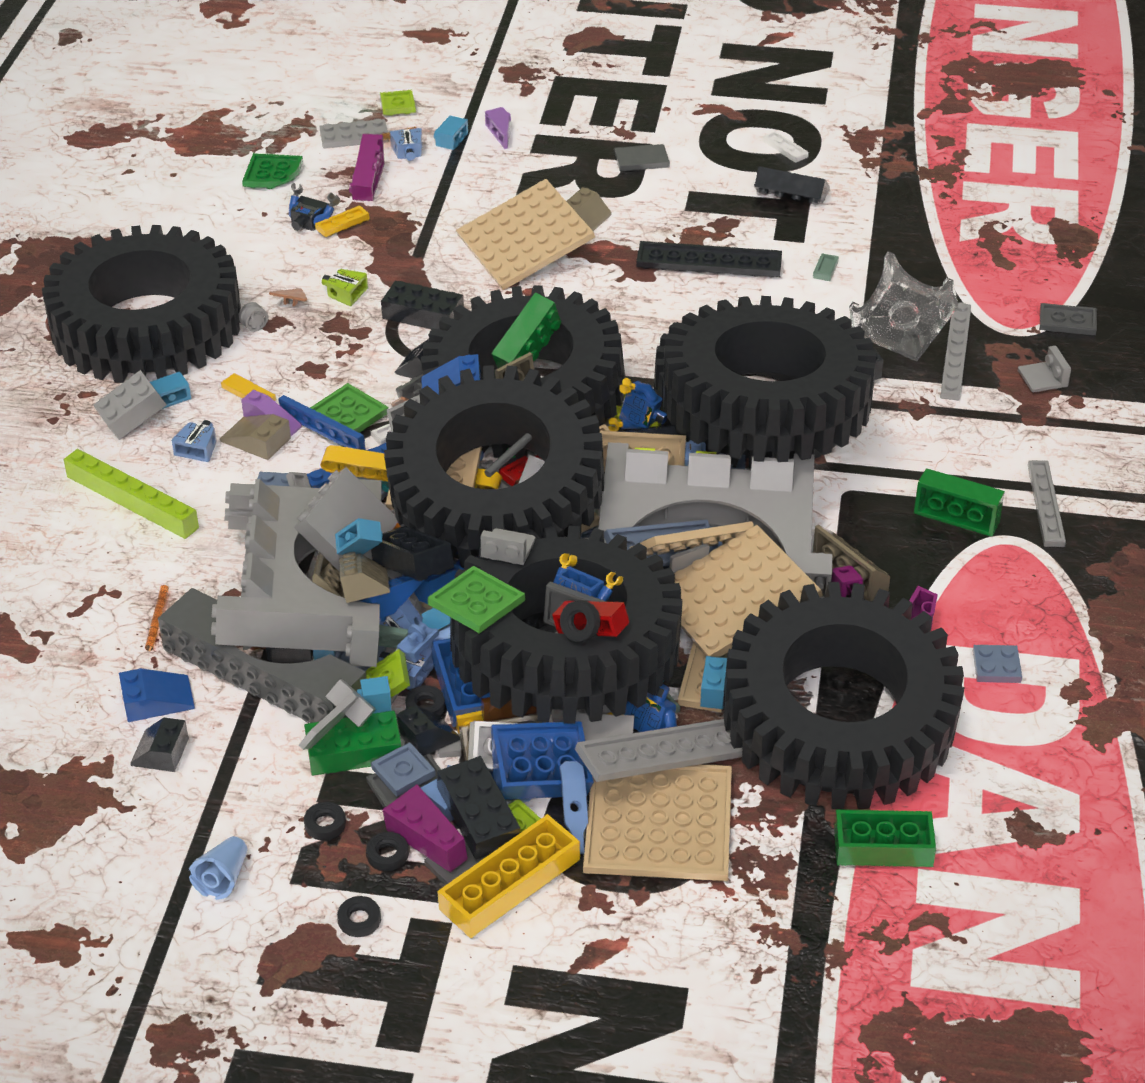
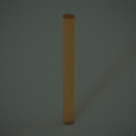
[145,585,169,651]

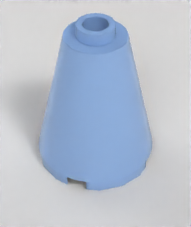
[189,836,248,900]

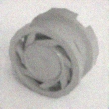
[239,302,268,332]

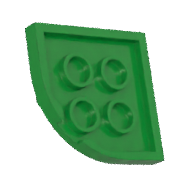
[242,153,303,189]

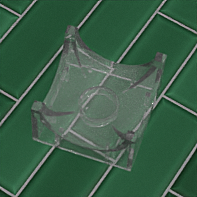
[849,251,958,361]

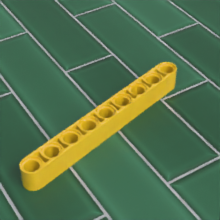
[320,445,502,489]

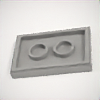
[576,713,634,741]

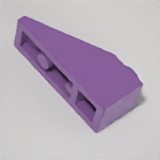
[485,106,511,149]
[241,390,302,436]

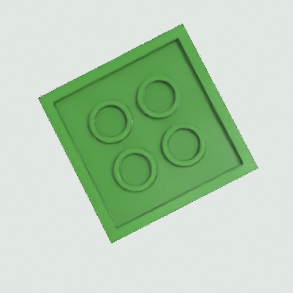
[310,383,389,433]
[428,566,525,633]

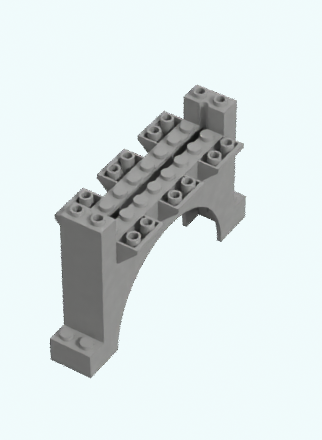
[584,442,832,598]
[211,479,381,667]

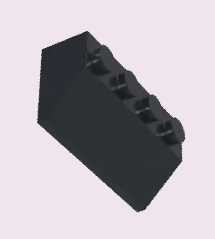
[754,167,830,204]

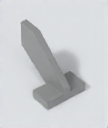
[298,679,376,750]

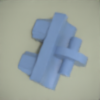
[397,622,439,663]

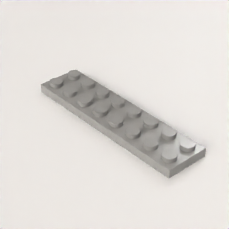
[575,719,742,782]

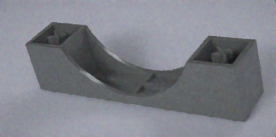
[158,588,366,723]

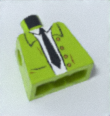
[321,269,368,307]

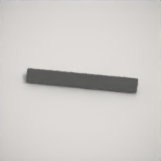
[484,433,532,477]

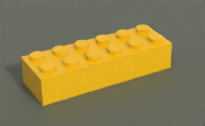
[438,814,580,938]

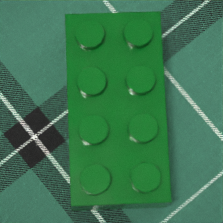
[491,292,561,368]
[914,468,1005,537]
[304,710,401,776]
[834,810,936,867]

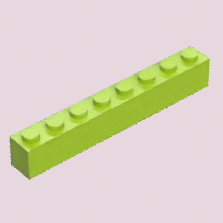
[63,448,199,539]

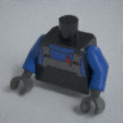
[289,182,340,231]

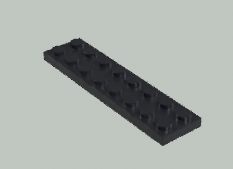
[636,241,782,277]

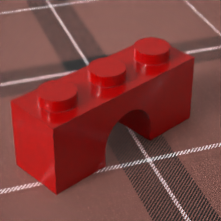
[552,601,629,637]

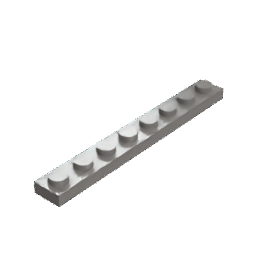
[940,302,972,401]

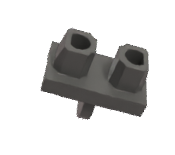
[396,374,423,399]

